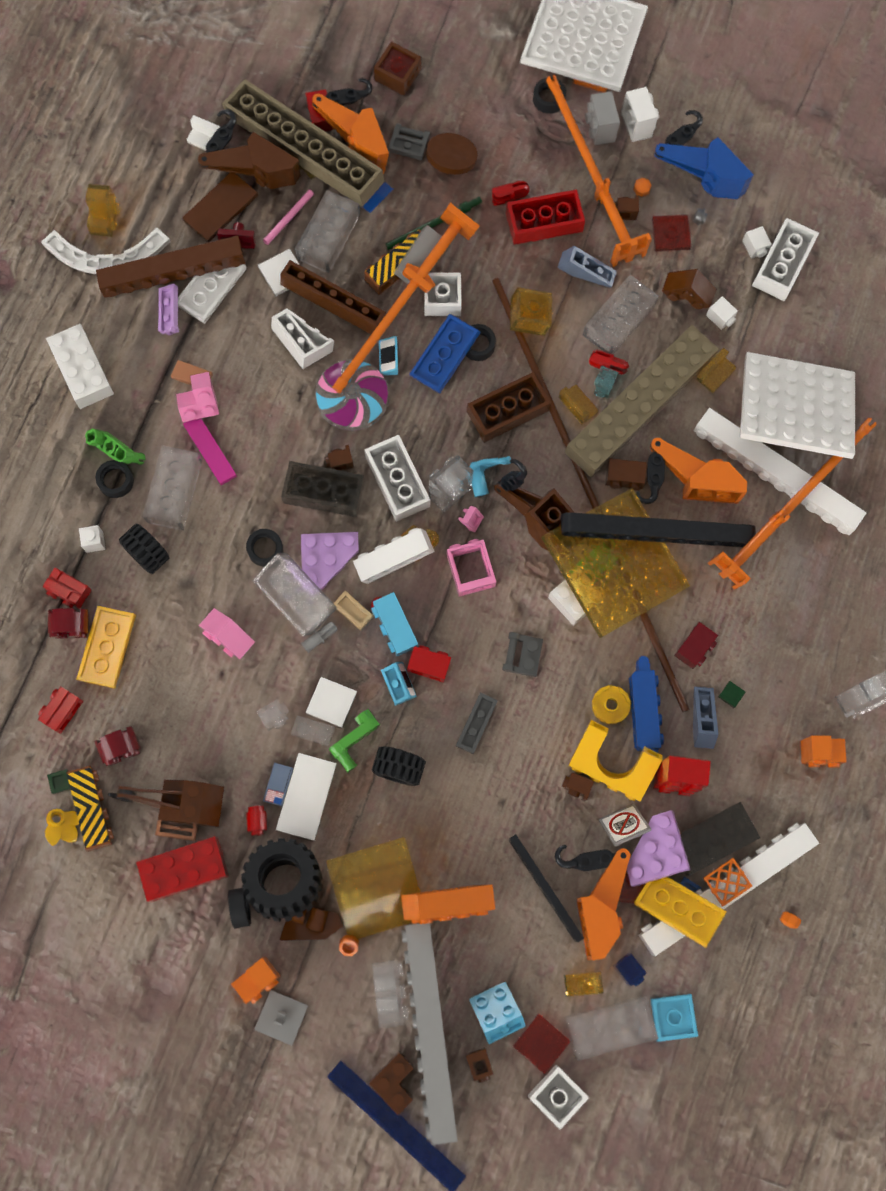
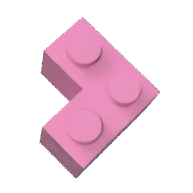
[176,372,219,422]
[199,608,255,659]

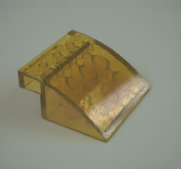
[326,837,420,939]

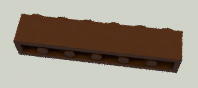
[280,260,386,334]

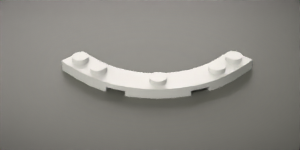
[41,228,170,274]

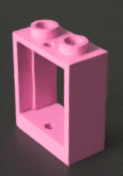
[447,539,496,597]

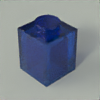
[613,953,647,987]

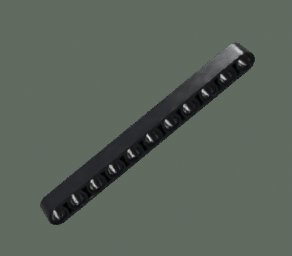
[561,513,756,548]

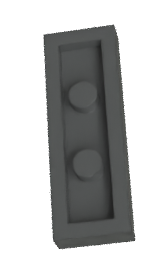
[456,692,498,754]

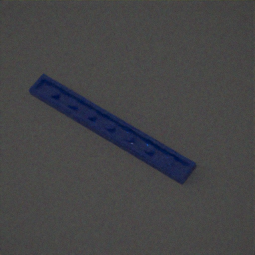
[327,1060,467,1191]

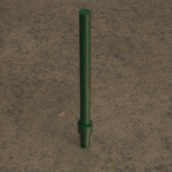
[385,196,482,250]

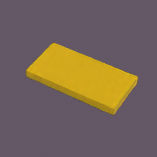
[76,606,136,689]
[634,877,727,948]

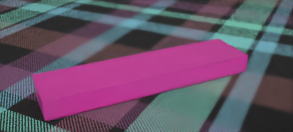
[183,419,237,486]

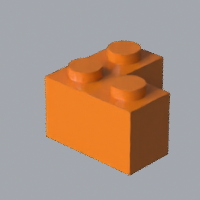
[800,735,847,768]
[231,957,281,1004]

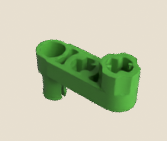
[85,428,146,465]
[329,709,380,773]

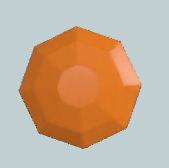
[633,177,652,197]
[780,911,801,929]
[339,935,359,956]

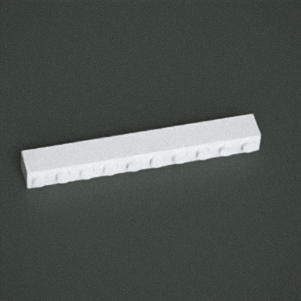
[694,408,866,535]
[639,823,819,956]

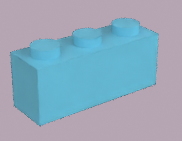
[371,592,418,656]

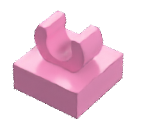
[458,506,484,532]

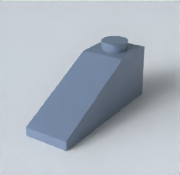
[557,246,617,288]
[693,687,718,749]

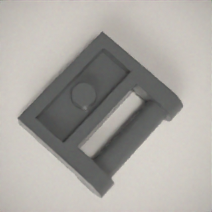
[388,123,431,160]
[502,632,543,677]

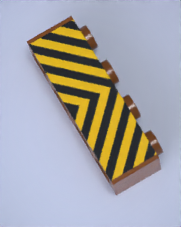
[364,230,421,295]
[66,766,114,852]

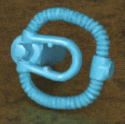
[468,456,511,497]

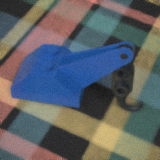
[654,110,754,199]

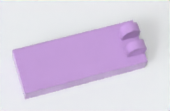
[158,283,179,335]

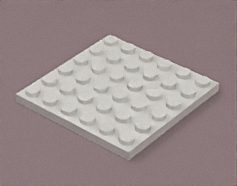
[520,0,648,92]
[740,352,855,459]

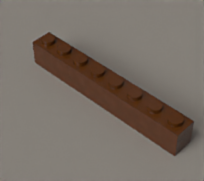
[96,236,246,298]

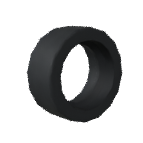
[533,78,566,114]
[466,324,496,361]
[95,460,134,498]
[246,529,283,567]
[228,888,251,929]

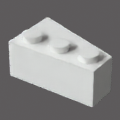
[271,309,334,369]

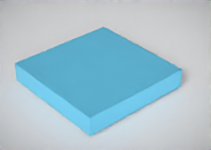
[650,994,698,1042]

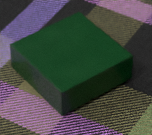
[718,681,746,708]
[47,769,70,795]

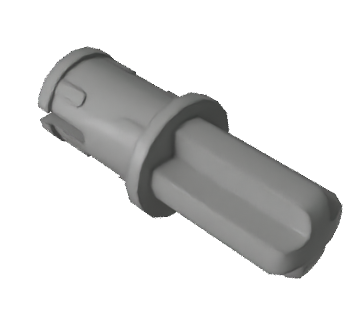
[301,622,338,653]

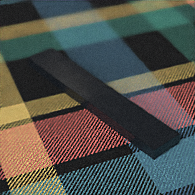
[509,834,584,942]

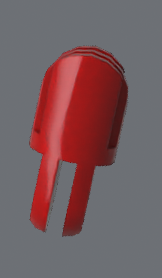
[492,181,530,206]
[589,349,629,375]

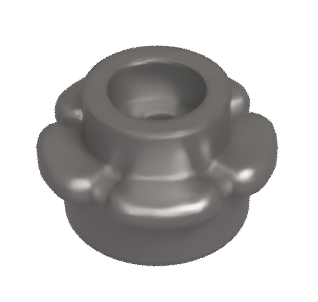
[693,208,708,225]

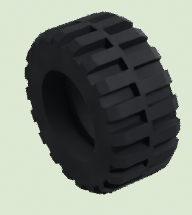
[241,838,323,922]

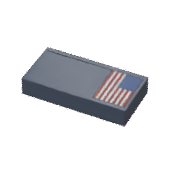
[263,763,294,807]

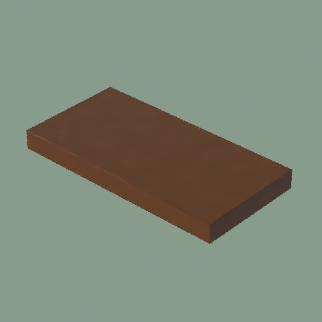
[182,172,258,243]

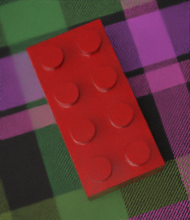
[506,189,585,245]
[653,756,711,797]
[136,836,229,902]

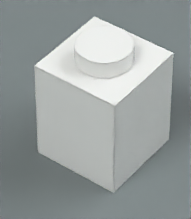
[742,226,772,259]
[706,296,738,330]
[79,525,106,553]

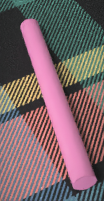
[263,190,314,245]

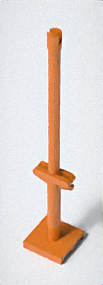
[546,75,651,268]
[332,203,480,394]
[708,418,877,590]

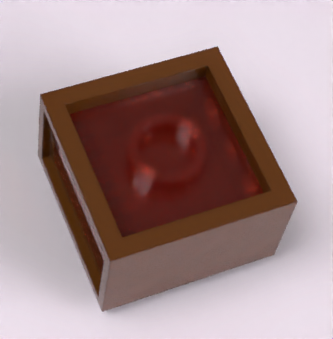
[374,42,421,96]

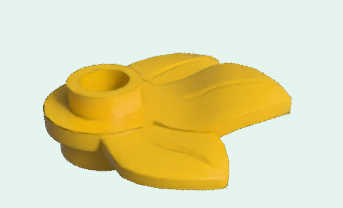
[45,809,79,846]

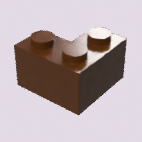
[662,269,717,310]
[369,1051,414,1115]

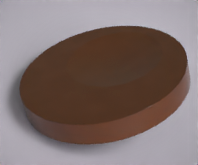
[426,133,478,175]

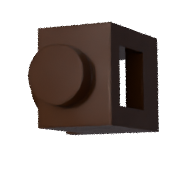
[614,195,639,220]
[324,445,354,473]
[561,772,594,802]
[465,1048,493,1083]

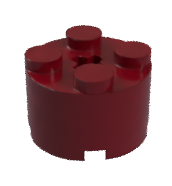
[48,608,88,639]
[94,726,141,766]

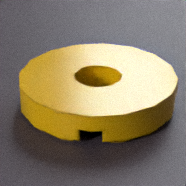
[592,685,631,724]

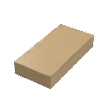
[332,591,374,630]

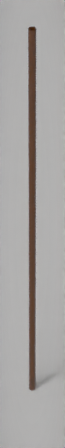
[492,278,690,712]

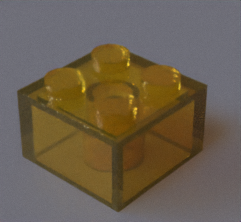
[510,287,552,336]

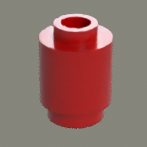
[246,806,267,836]

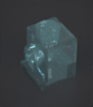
[593,366,619,398]

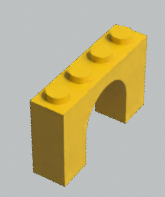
[569,720,662,802]

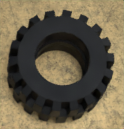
[119,524,170,574]
[371,746,426,786]

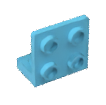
[469,982,526,1044]

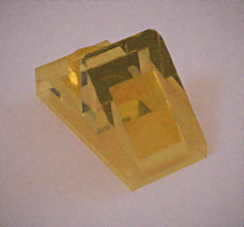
[564,971,604,996]

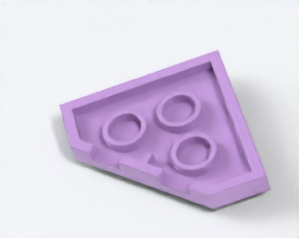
[301,532,359,591]
[627,810,690,887]

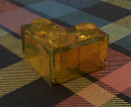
[85,184,119,237]

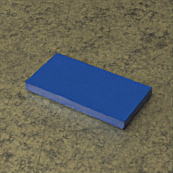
[409,314,480,394]

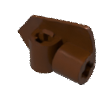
[280,907,343,941]

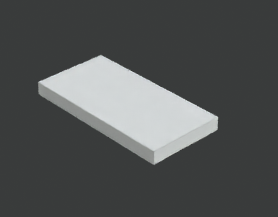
[178,264,247,323]
[276,753,337,841]

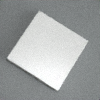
[258,249,299,296]
[306,677,357,728]

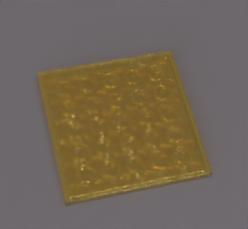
[541,488,690,638]

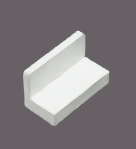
[187,115,220,150]

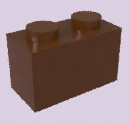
[605,458,647,491]

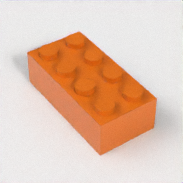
[401,884,496,924]

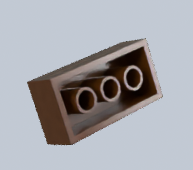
[467,372,551,443]

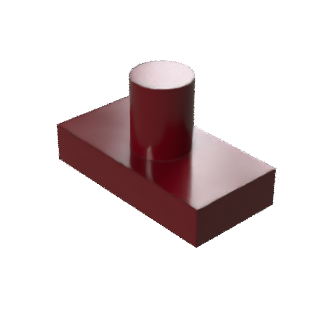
[217,222,256,249]

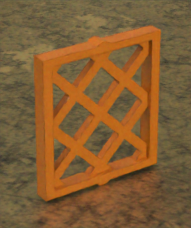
[703,858,752,907]

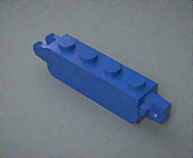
[629,656,664,753]

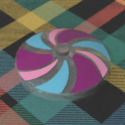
[315,359,389,431]

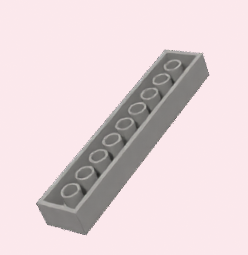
[401,923,458,1145]

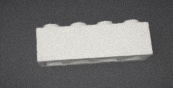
[353,528,435,584]

